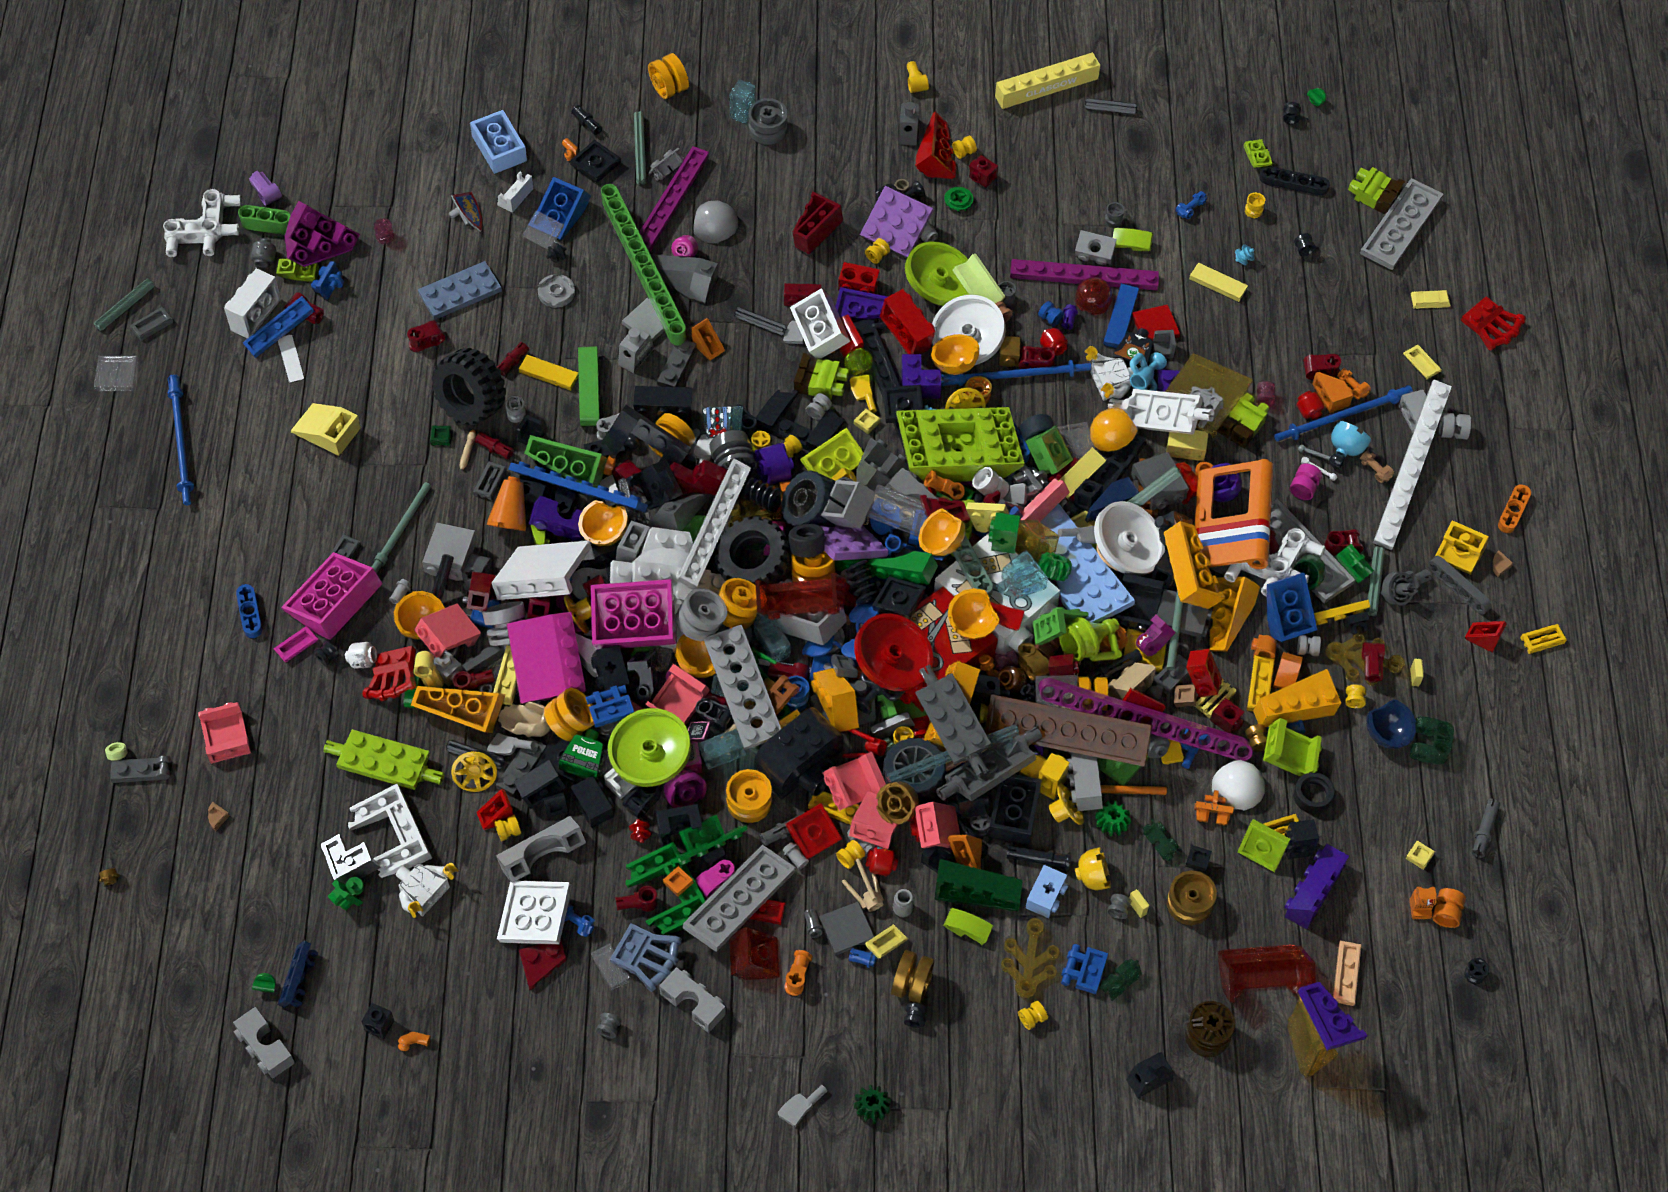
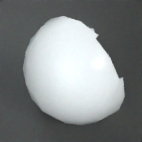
[1212,760,1265,811]

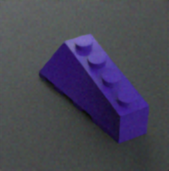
[1284,844,1349,929]

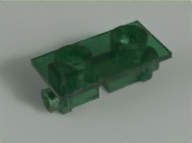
[1143,818,1181,862]
[1100,959,1142,1001]

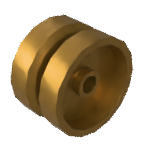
[1167,870,1217,925]
[891,950,935,1004]

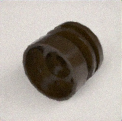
[1185,1001,1235,1057]

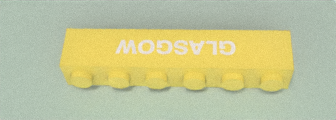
[995,52,1100,109]

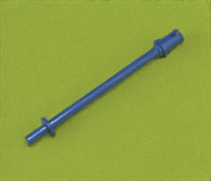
[941,360,1091,386]
[167,375,194,506]
[1274,385,1413,442]

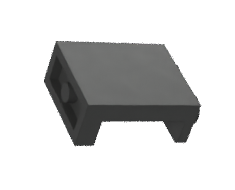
[1131,452,1189,511]
[1157,589,1213,643]

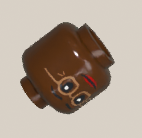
[998,666,1027,694]

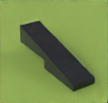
[1093,433,1146,492]

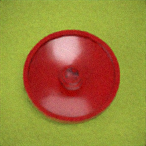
[854,613,933,691]

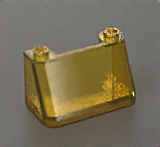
[1287,994,1338,1079]

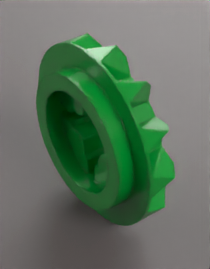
[944,187,973,212]

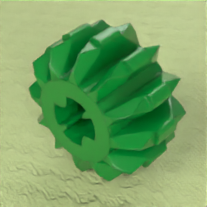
[1037,552,1072,581]
[1095,801,1131,837]

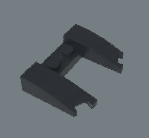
[756,390,845,452]
[601,405,691,466]

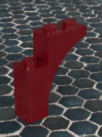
[670,459,740,497]

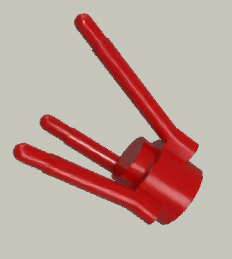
[842,729,887,758]

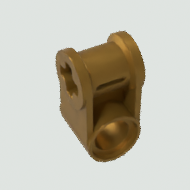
[1018,643,1049,681]

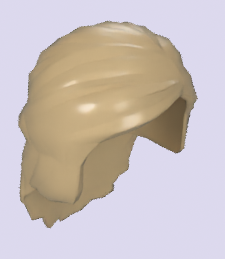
[498,702,551,737]

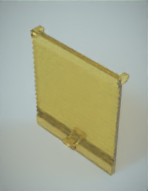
[1165,353,1253,438]

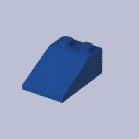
[530,177,591,240]
[1267,573,1317,642]

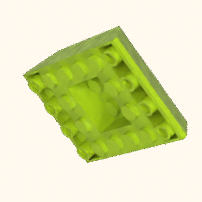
[896,407,1024,482]

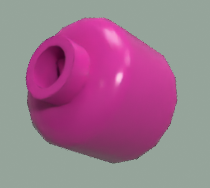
[671,235,698,257]

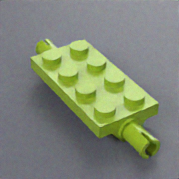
[324,729,445,790]

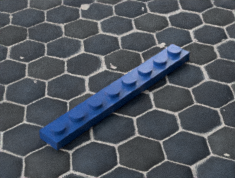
[508,461,648,512]

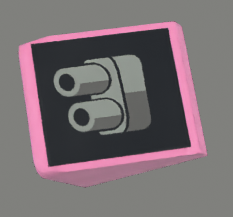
[688,722,710,746]

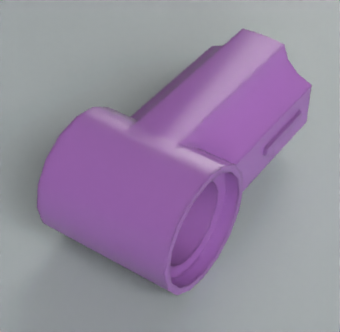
[249,171,282,206]

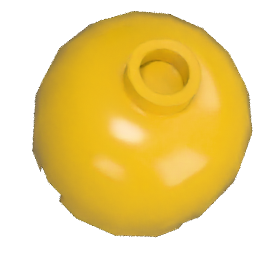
[1075,847,1111,890]

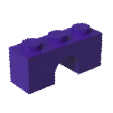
[529,496,584,542]

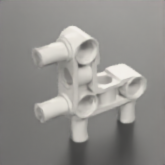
[163,189,242,257]
[1224,528,1325,597]

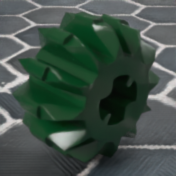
[854,1084,891,1124]

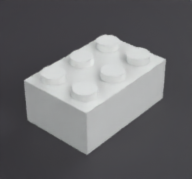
[224,268,281,338]
[790,288,850,359]

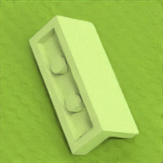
[952,254,1005,303]

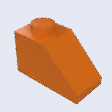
[1312,372,1353,413]

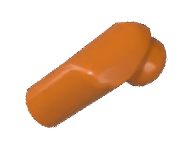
[562,138,578,161]
[398,1032,431,1051]

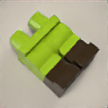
[1348,167,1405,215]
[794,353,849,400]
[1214,393,1270,449]

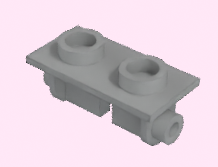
[648,148,684,181]

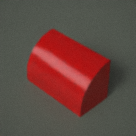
[839,314,864,361]

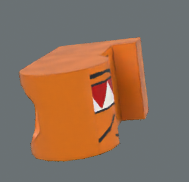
[1410,887,1437,919]

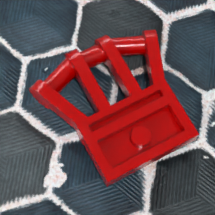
[1461,296,1526,350]
[363,646,417,701]

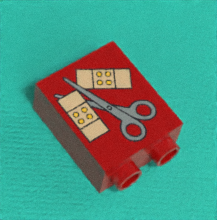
[900,586,998,712]

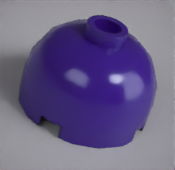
[1212,463,1242,502]

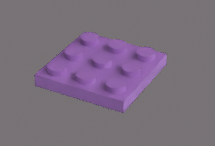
[860,186,934,258]
[820,525,888,560]

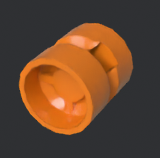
[1432,888,1466,928]

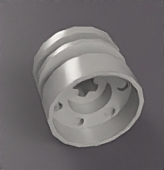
[482,601,526,646]

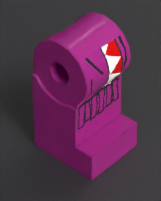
[1136,615,1176,656]

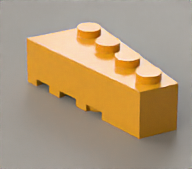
[1253,669,1341,727]

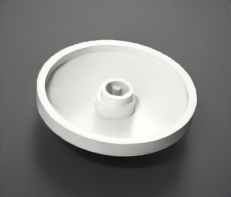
[932,295,1006,365]
[1094,501,1165,576]

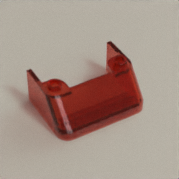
[755,573,846,620]
[1218,945,1316,1003]

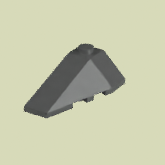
[650,254,718,305]
[646,493,711,531]

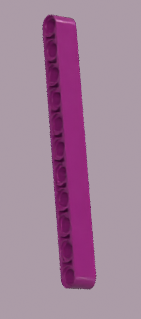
[1038,678,1253,761]

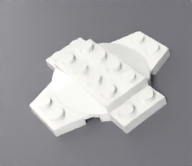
[610,527,726,648]

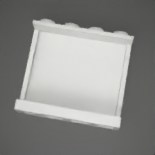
[492,541,595,600]

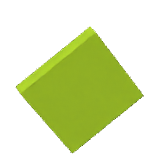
[1238,819,1291,872]

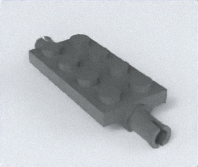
[915,665,992,777]
[936,727,1042,801]

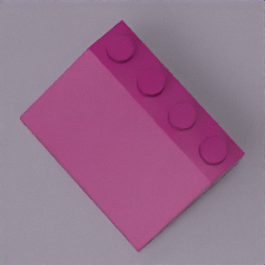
[281,552,382,640]
[591,579,677,650]
[507,612,586,704]

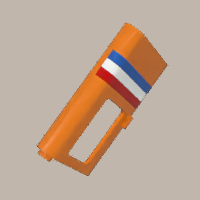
[1195,459,1274,569]

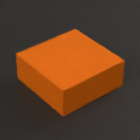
[663,866,693,897]

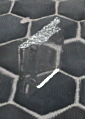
[522,210,564,249]

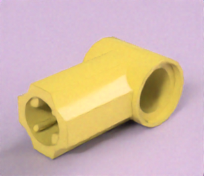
[414,651,444,688]

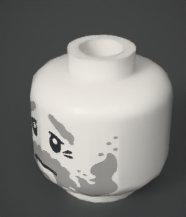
[345,642,377,669]

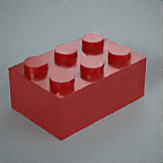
[880,289,935,354]

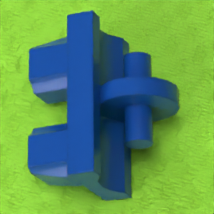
[311,261,344,299]

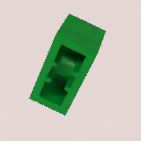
[988,512,1020,554]

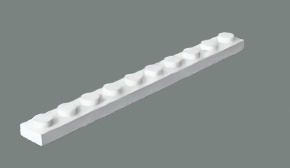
[1373,380,1452,550]

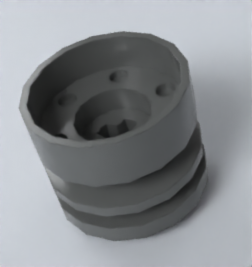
[709,430,756,475]

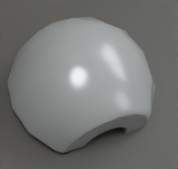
[694,201,738,243]

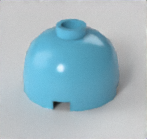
[1331,421,1371,457]

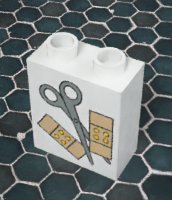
[934,533,1060,658]

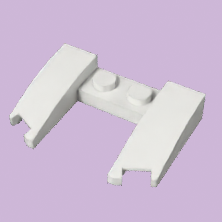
[348,784,432,878]

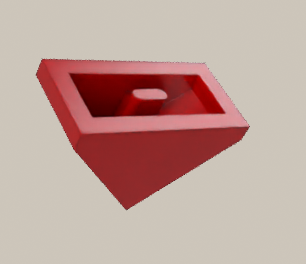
[1465,621,1507,653]
[476,789,513,830]

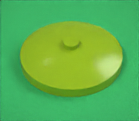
[905,242,969,306]
[608,708,691,787]

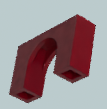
[466,571,551,619]

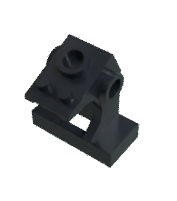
[624,651,658,703]

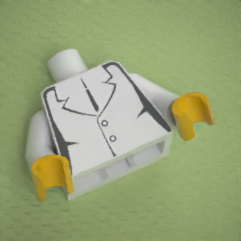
[1084,346,1137,401]
[396,863,459,918]

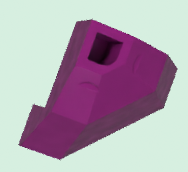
[285,201,360,267]

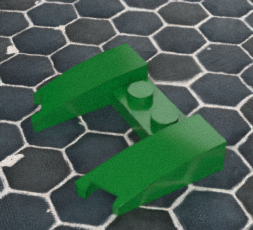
[626,842,705,935]

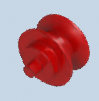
[629,819,651,843]

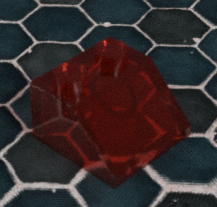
[729,927,780,980]

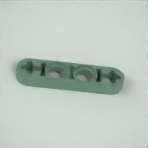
[953,536,993,597]

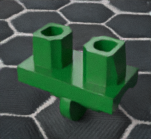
[1335,544,1374,584]
[328,877,364,911]

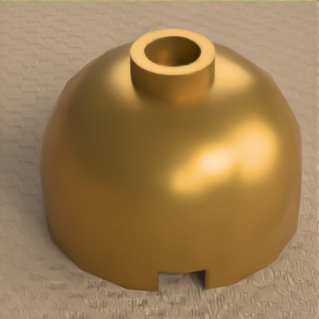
[876,781,919,824]

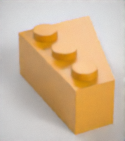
[811,668,859,732]

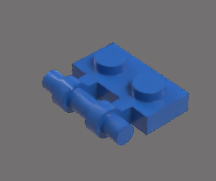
[585,685,634,728]
[1061,944,1108,994]

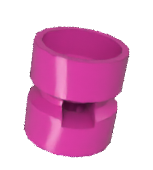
[1289,463,1323,500]

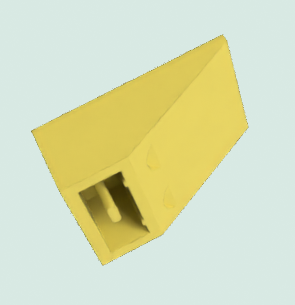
[291,403,361,456]

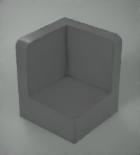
[1152,330,1176,359]

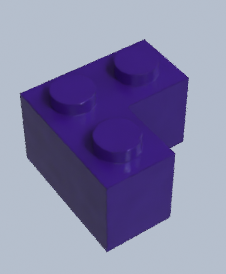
[901,354,941,399]

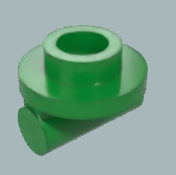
[1306,88,1326,106]
[252,973,276,993]

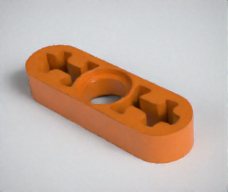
[1498,485,1531,533]

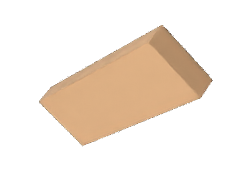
[1333,941,1361,1006]

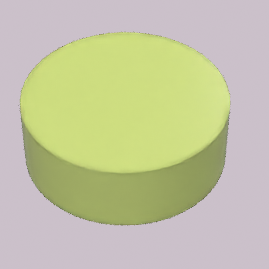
[105,742,128,761]

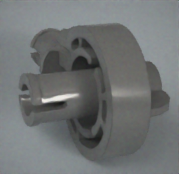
[1380,569,1432,606]

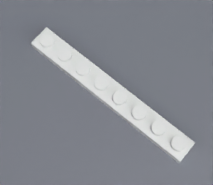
[677,459,751,589]

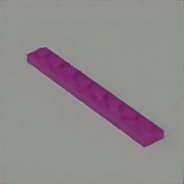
[639,146,709,253]
[1010,259,1159,290]

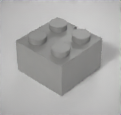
[821,480,876,528]

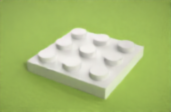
[497,881,572,944]

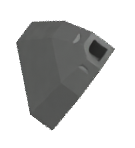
[857,438,928,501]

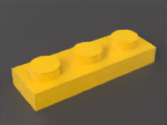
[1314,600,1370,626]

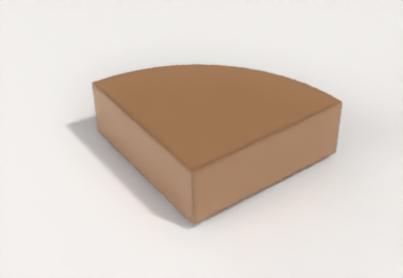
[1493,550,1513,577]
[208,802,230,831]

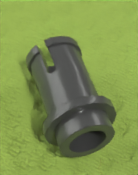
[804,909,823,938]

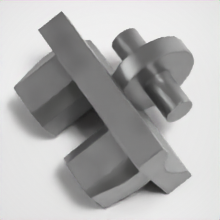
[1012,464,1047,501]

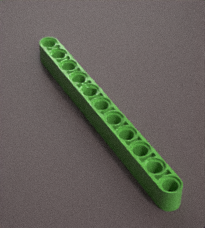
[601,184,686,346]

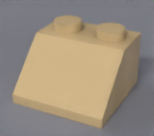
[1108,663,1156,700]

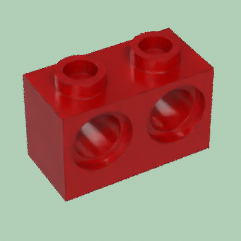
[838,262,880,294]
[1186,649,1222,697]

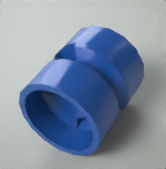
[783,676,809,712]

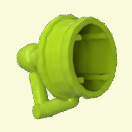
[1059,617,1122,662]

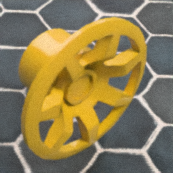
[945,388,986,409]
[564,595,592,634]
[451,752,497,792]
[1049,784,1084,825]

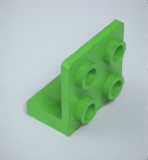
[1033,607,1089,645]

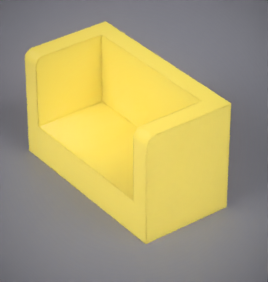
[1166,430,1208,461]

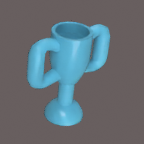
[1130,352,1167,391]

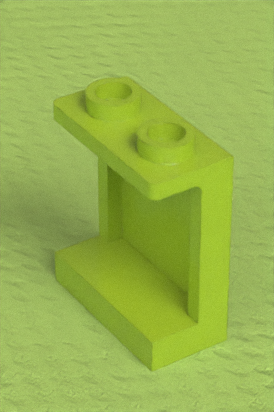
[1263,718,1322,777]

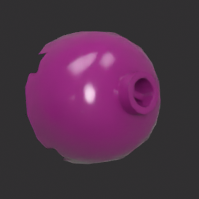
[664,769,707,808]

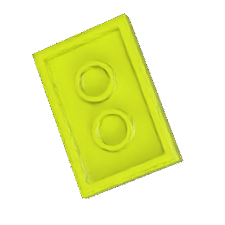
[800,428,864,479]

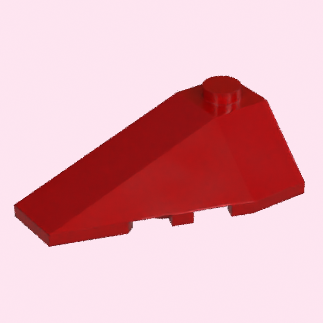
[915,111,956,179]

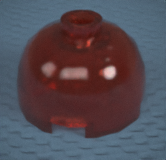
[1075,277,1112,315]

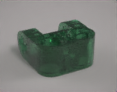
[1409,716,1454,765]

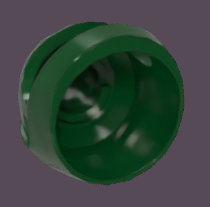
[1293,555,1326,591]

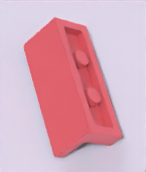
[1019,478,1070,533]

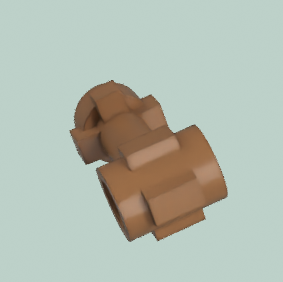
[1360,451,1394,483]

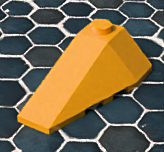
[1210,576,1260,652]

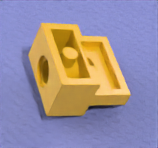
[1435,520,1489,575]

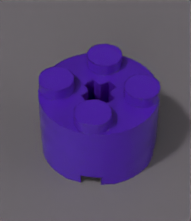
[754,443,794,485]

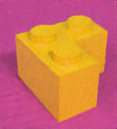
[1019,753,1070,800]

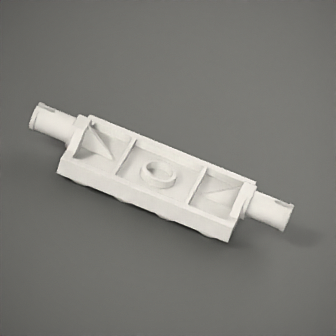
[1108,389,1215,435]

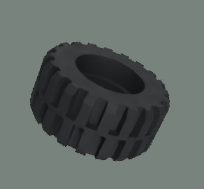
[432,348,506,425]
[714,516,792,594]

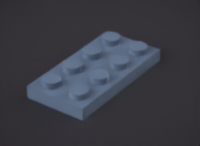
[418,261,502,320]

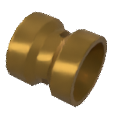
[1245,724,1267,752]

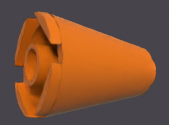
[487,476,526,531]

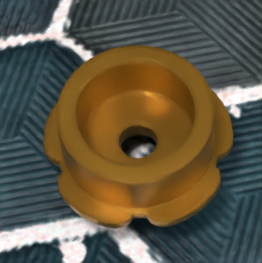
[98,868,120,886]

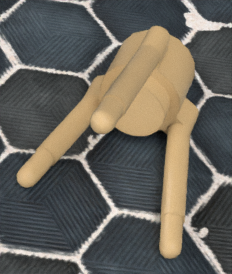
[842,859,884,912]

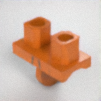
[1194,790,1234,826]

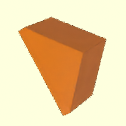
[692,318,725,360]
[1273,652,1303,689]
[948,835,982,869]

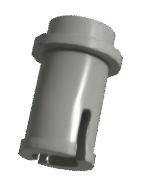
[389,579,411,605]
[783,843,809,870]

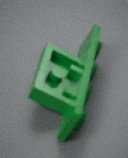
[670,815,748,865]

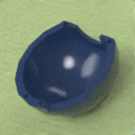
[1366,699,1416,749]

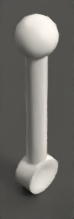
[1301,457,1337,481]

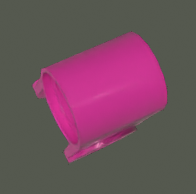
[695,860,735,899]

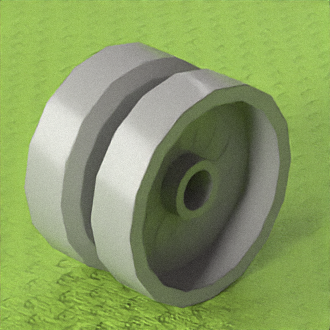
[675,588,727,641]

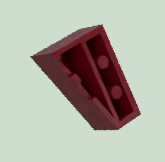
[792,191,843,254]

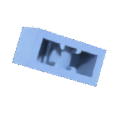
[1026,865,1069,918]

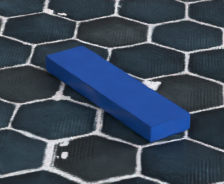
[1103,284,1139,348]
[243,296,315,358]

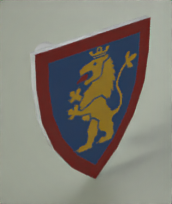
[449,192,482,232]

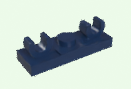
[277,941,318,1007]

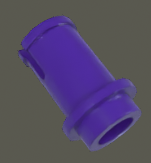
[1061,304,1078,330]

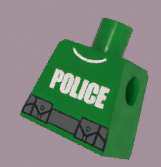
[559,729,603,780]

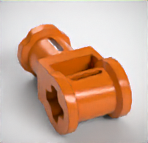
[924,470,965,500]
[785,950,813,996]

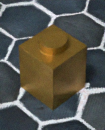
[999,336,1020,367]

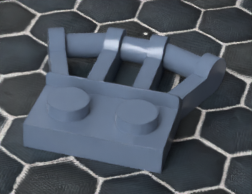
[610,923,682,992]

